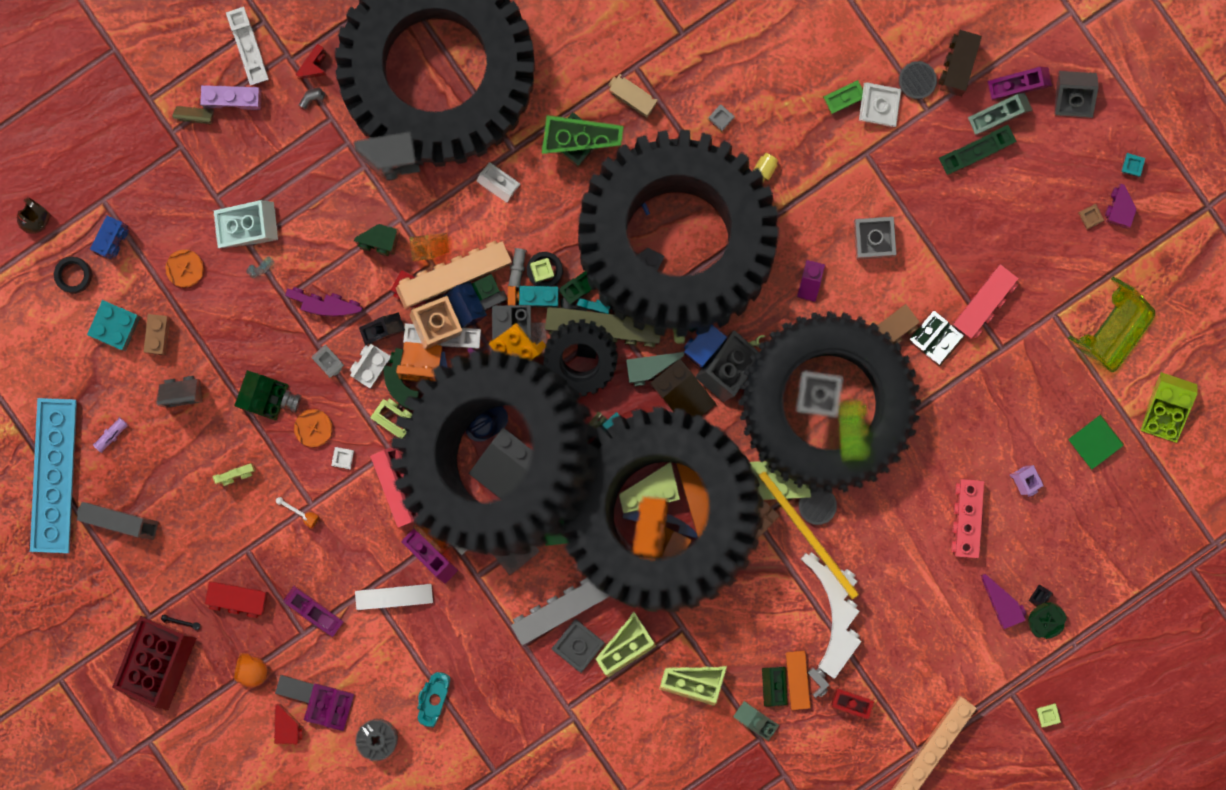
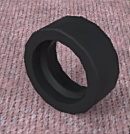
[527,252,563,287]
[54,256,92,294]

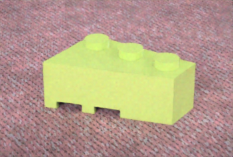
[619,462,680,513]

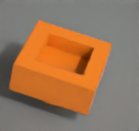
[508,286,520,306]

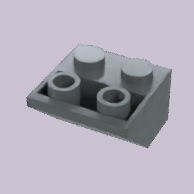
[492,305,531,340]

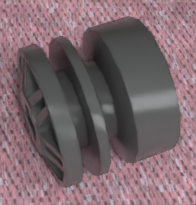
[356,718,398,761]

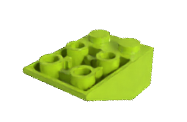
[1140,372,1198,443]

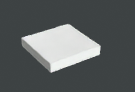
[859,82,901,127]

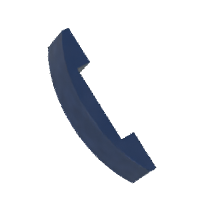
[622,511,697,538]

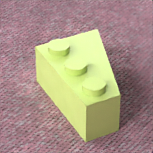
[596,612,656,677]
[659,666,727,706]

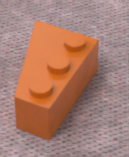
[633,497,669,559]

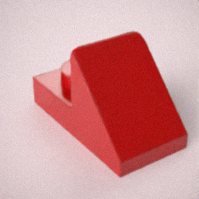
[295,43,327,79]

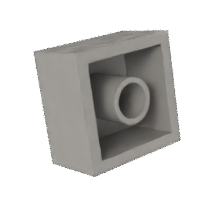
[854,217,896,260]
[796,372,842,418]

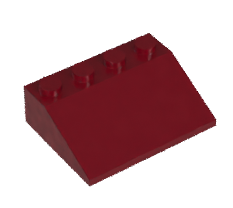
[112,616,197,710]

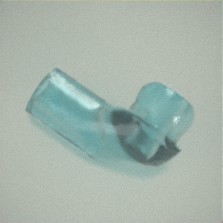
[246,256,274,278]

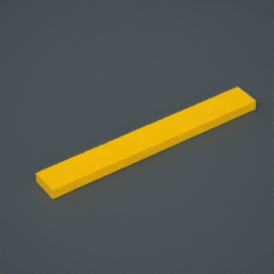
[758,471,858,599]

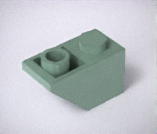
[733,701,779,741]

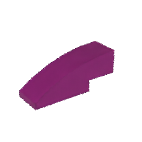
[283,585,344,637]

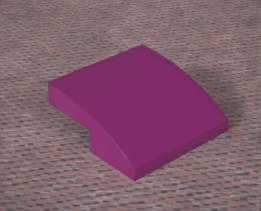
[304,683,354,731]

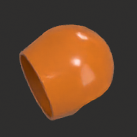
[234,653,268,688]

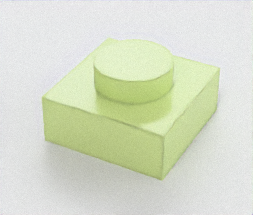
[530,258,554,283]
[1036,703,1061,727]

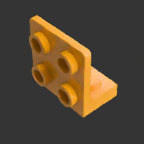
[489,323,546,360]

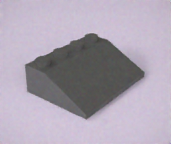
[468,428,532,498]

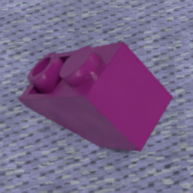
[1105,184,1136,229]

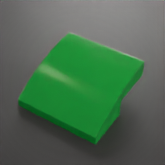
[1068,414,1124,470]

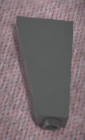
[77,502,159,540]

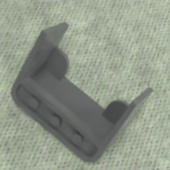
[353,132,420,180]

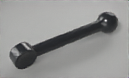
[161,614,200,630]

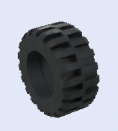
[543,319,618,396]

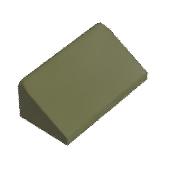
[172,106,214,124]

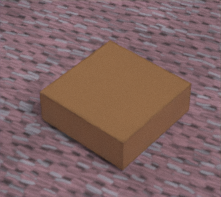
[1078,204,1104,230]

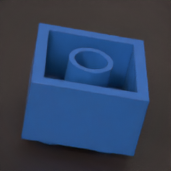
[684,324,727,368]

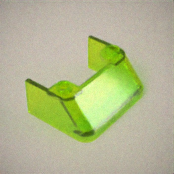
[1068,276,1155,372]

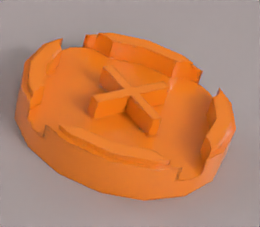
[165,249,204,288]
[294,409,333,447]

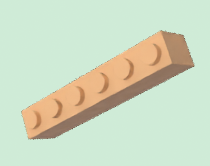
[395,241,512,309]
[891,696,976,790]

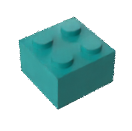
[87,300,141,352]

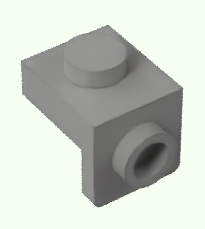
[311,344,344,378]
[807,667,829,698]

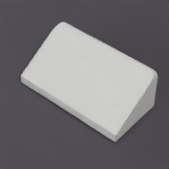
[477,162,520,203]

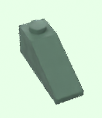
[968,93,1032,135]
[626,352,684,386]

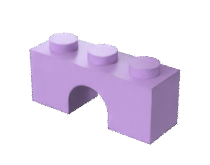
[200,85,261,110]

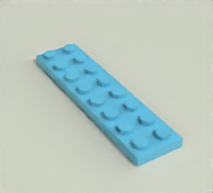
[30,398,77,553]

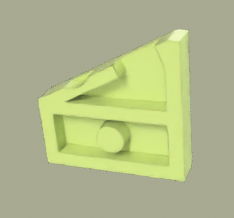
[213,463,256,486]

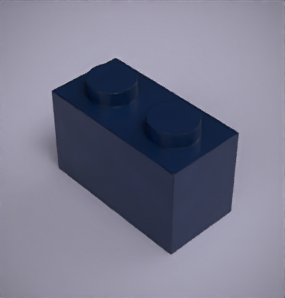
[444,282,487,329]

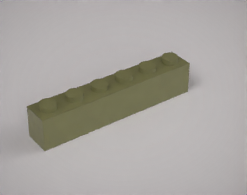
[545,307,660,347]

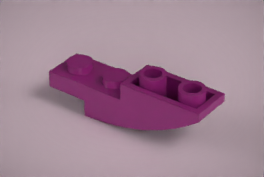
[285,287,364,317]

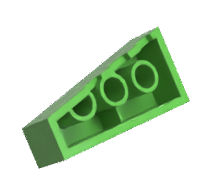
[542,115,624,154]

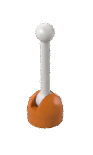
[276,497,319,529]

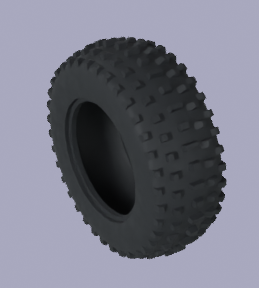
[739,311,921,493]

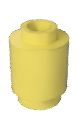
[753,153,778,183]

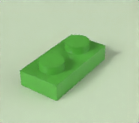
[823,80,863,115]

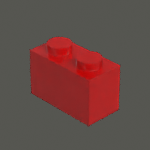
[830,688,875,719]

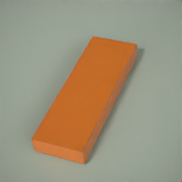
[785,651,810,710]

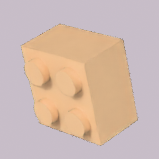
[410,296,462,350]

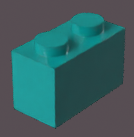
[519,286,559,308]

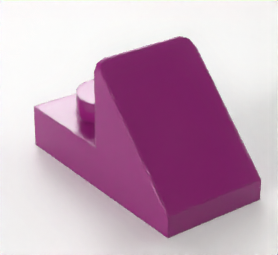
[797,260,825,302]

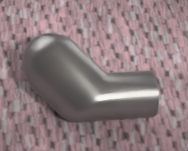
[299,88,326,110]

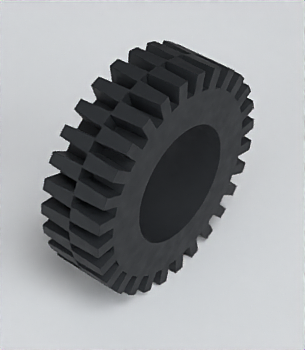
[335,0,535,167]
[578,130,779,337]
[391,350,598,556]
[561,407,763,612]

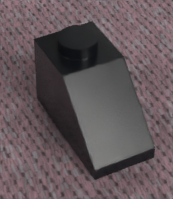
[359,312,405,345]

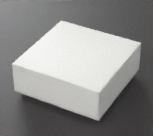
[331,447,354,469]

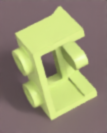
[370,398,412,438]

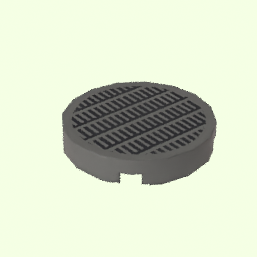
[899,61,937,100]
[799,488,837,525]

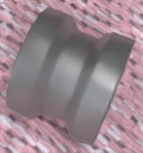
[280,390,302,413]

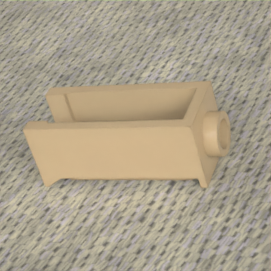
[608,74,658,118]

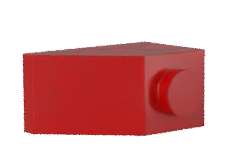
[274,704,303,744]

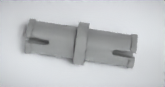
[508,248,527,288]

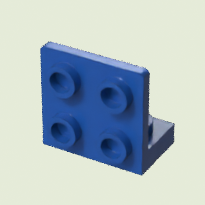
[90,215,129,260]

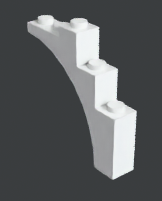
[801,553,861,679]

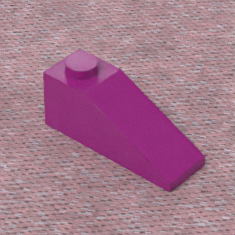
[988,67,1052,100]
[401,528,458,584]
[980,574,1027,629]

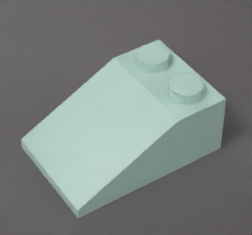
[214,200,278,248]

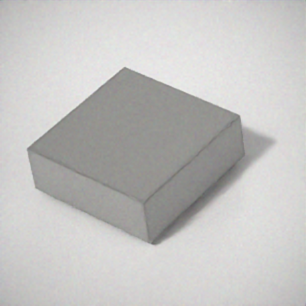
[708,104,735,131]

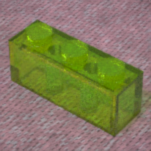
[838,400,869,462]

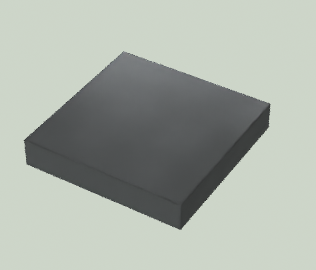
[551,619,605,673]

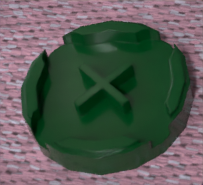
[1028,602,1067,639]

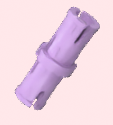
[93,417,128,453]

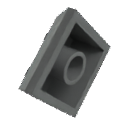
[1055,71,1099,118]

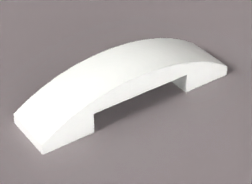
[226,7,269,86]
[403,323,481,349]
[355,584,433,610]

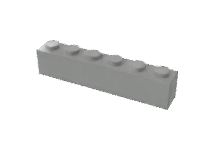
[511,578,610,645]

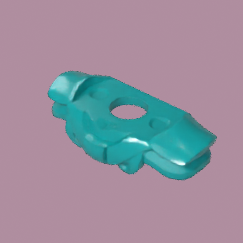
[417,672,450,728]

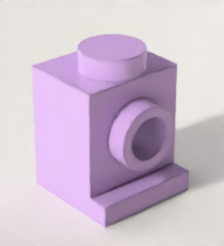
[1010,465,1043,497]

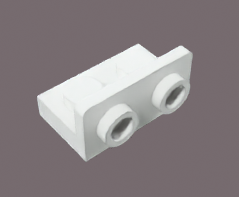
[350,344,390,389]

